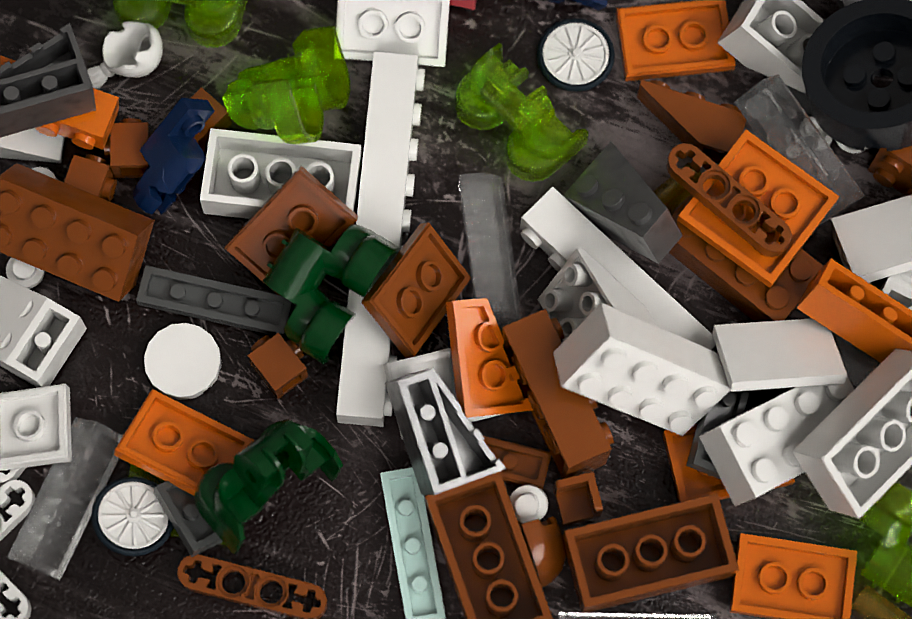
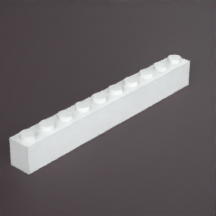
[336,52,425,427]

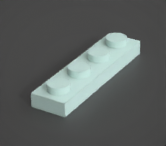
[380,467,446,619]

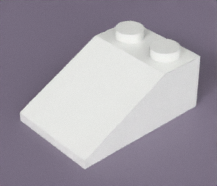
[717,0,824,93]

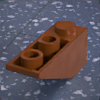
[637,80,748,163]

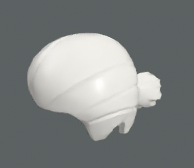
[87,21,163,89]

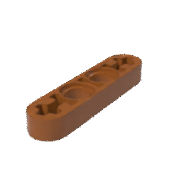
[666,143,792,257]
[177,554,328,619]

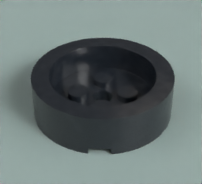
[802,0,912,152]

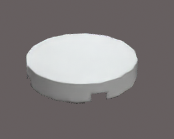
[144,323,222,400]

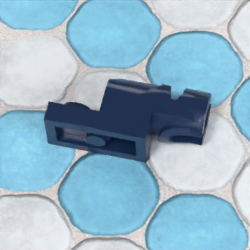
[132,98,215,215]

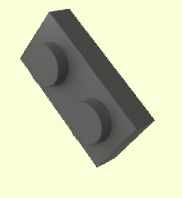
[154,481,223,557]

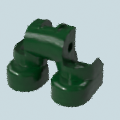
[263,224,401,364]
[194,420,343,554]

